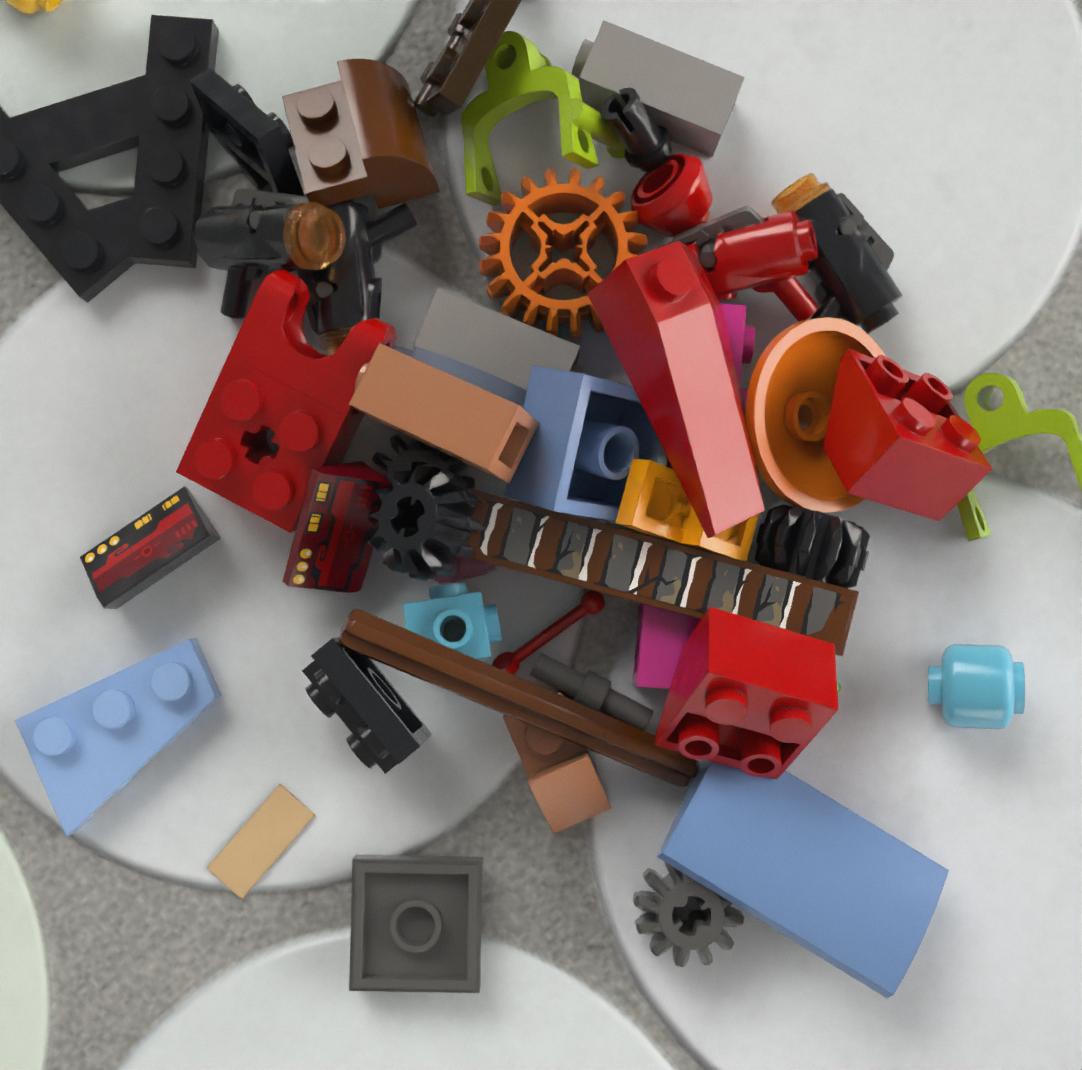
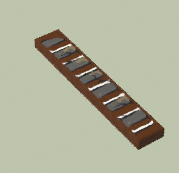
[468,490,859,656]

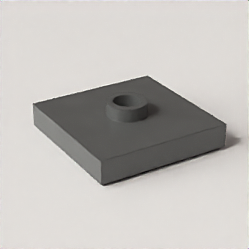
[349,855,483,993]

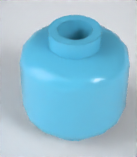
[928,644,1025,729]

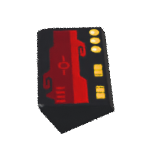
[80,486,221,609]

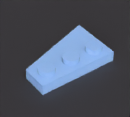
[15,638,222,837]

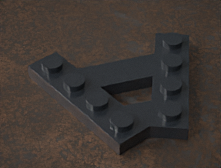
[0,15,219,303]

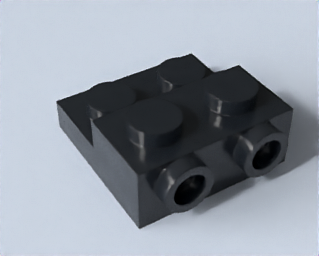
[302,637,432,774]

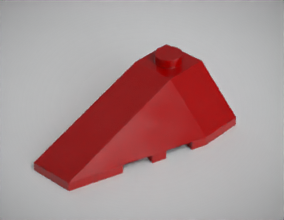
[587,241,765,538]

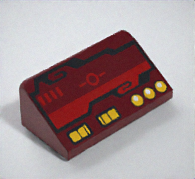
[282,461,391,593]

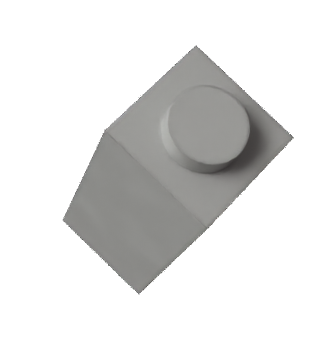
[572,20,745,157]
[413,288,586,390]

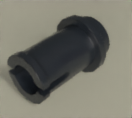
[600,87,672,172]

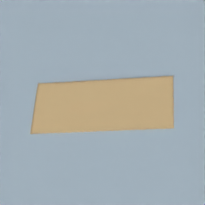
[207,784,315,899]

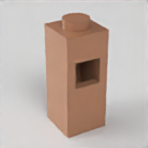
[349,343,539,484]

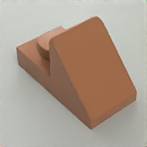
[503,691,612,834]

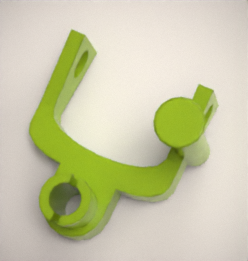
[461,31,626,206]
[957,372,1082,542]

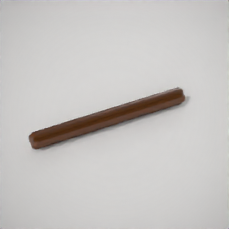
[339,609,698,787]

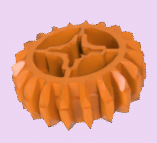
[479,168,648,340]

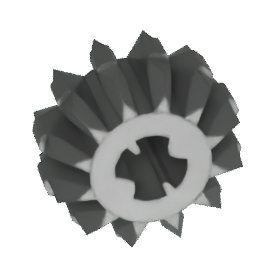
[633,862,744,967]

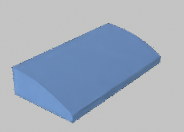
[657,760,949,998]

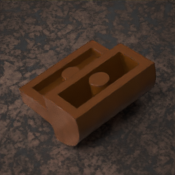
[282,59,440,209]

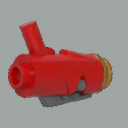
[658,206,819,322]

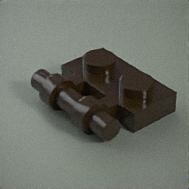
[414,0,522,117]

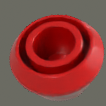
[631,154,713,237]

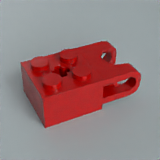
[176,269,396,533]

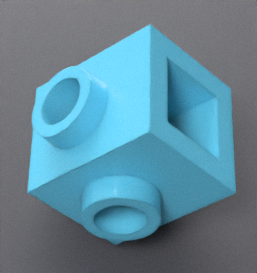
[403,582,502,660]

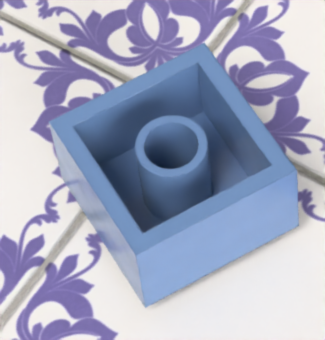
[504,365,668,521]

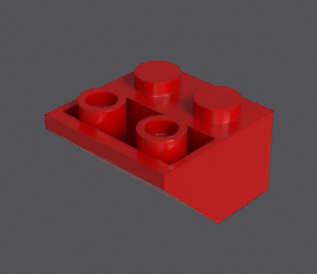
[823,349,993,521]
[655,607,839,780]

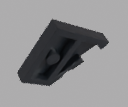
[190,68,305,197]

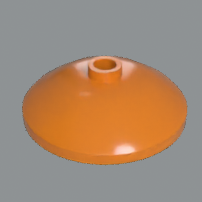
[745,317,885,513]

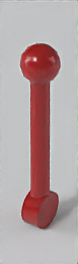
[492,590,605,675]

